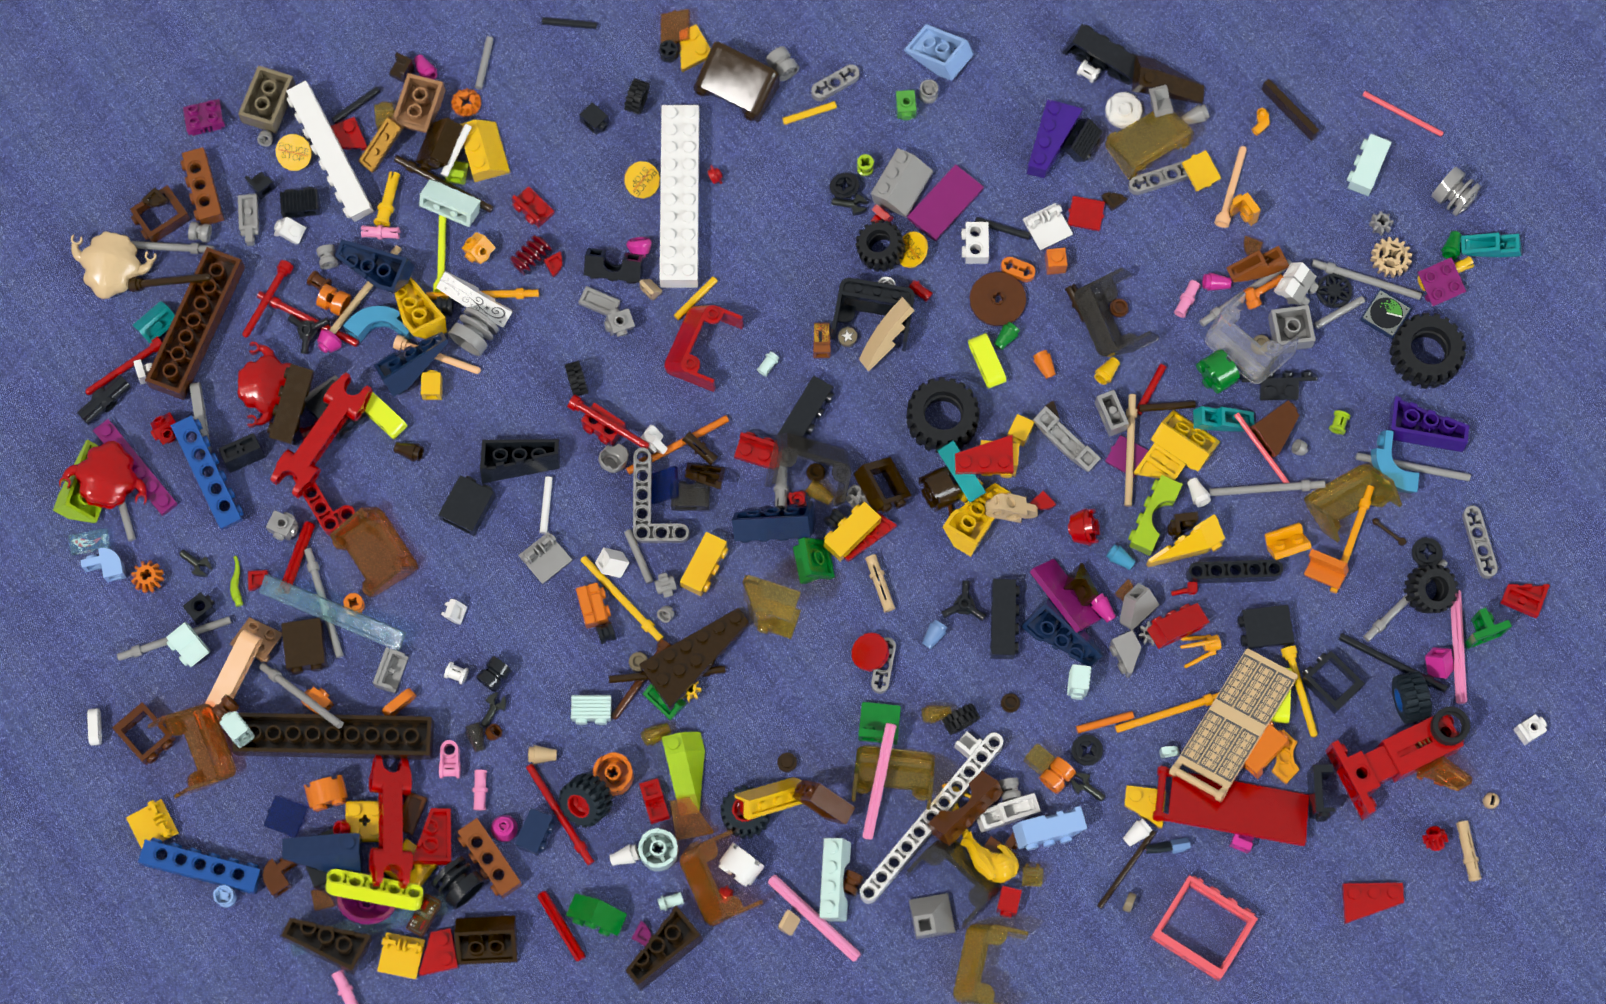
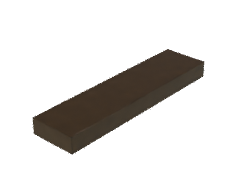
[1261,79,1319,141]

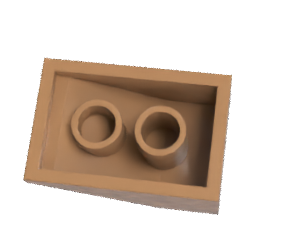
[393,73,446,133]

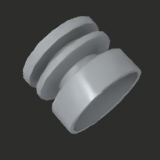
[1431,166,1481,217]
[448,307,499,356]

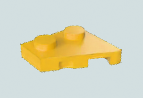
[680,24,710,72]
[1133,443,1186,480]
[1124,785,1166,829]

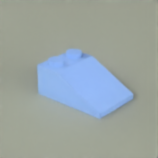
[904,24,973,81]

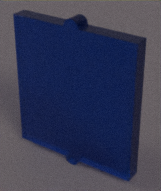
[652,466,680,505]
[263,796,308,838]

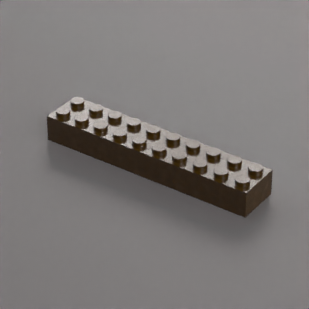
[232,713,434,760]

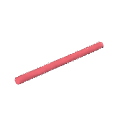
[1362,91,1444,137]
[1234,412,1290,483]

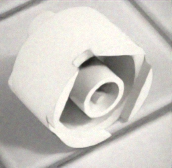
[718,843,765,887]

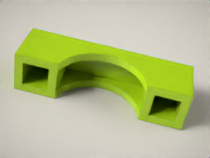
[1128,475,1183,556]

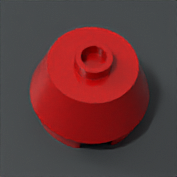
[1068,508,1100,546]

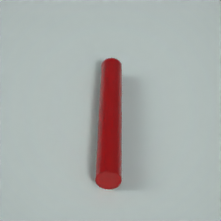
[1136,364,1166,416]

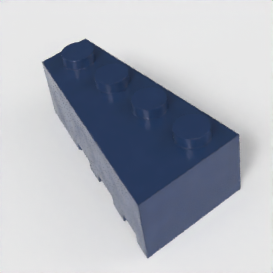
[732,501,816,543]

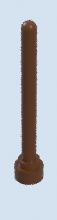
[611,639,671,720]

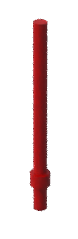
[257,291,359,347]
[526,764,594,866]

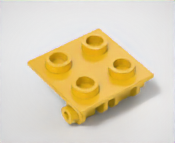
[126,799,179,849]
[377,932,425,979]

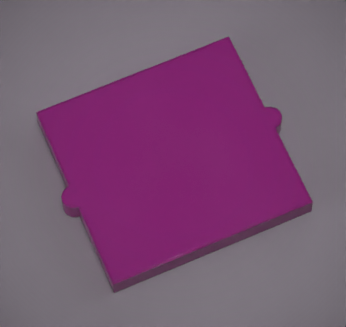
[1105,435,1149,478]

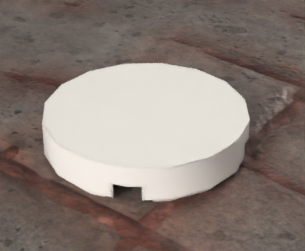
[1105,92,1142,129]

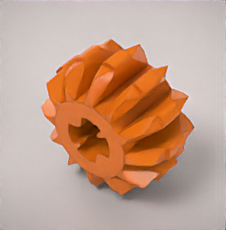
[131,560,164,593]

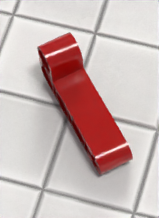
[293,476,358,536]

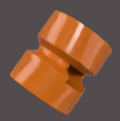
[316,284,351,316]
[1039,757,1076,794]

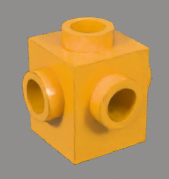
[461,232,496,264]

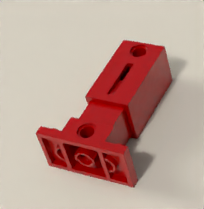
[1325,715,1464,821]

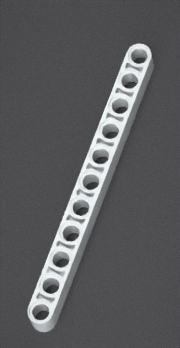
[860,733,1003,904]

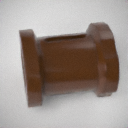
[307,270,332,292]

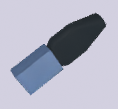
[1145,837,1191,854]

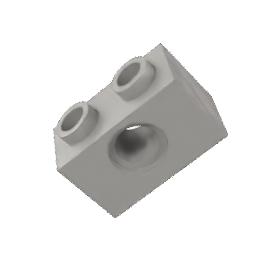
[1095,390,1129,437]

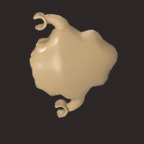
[71,231,157,299]

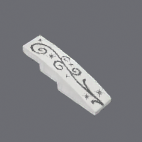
[436,271,512,328]

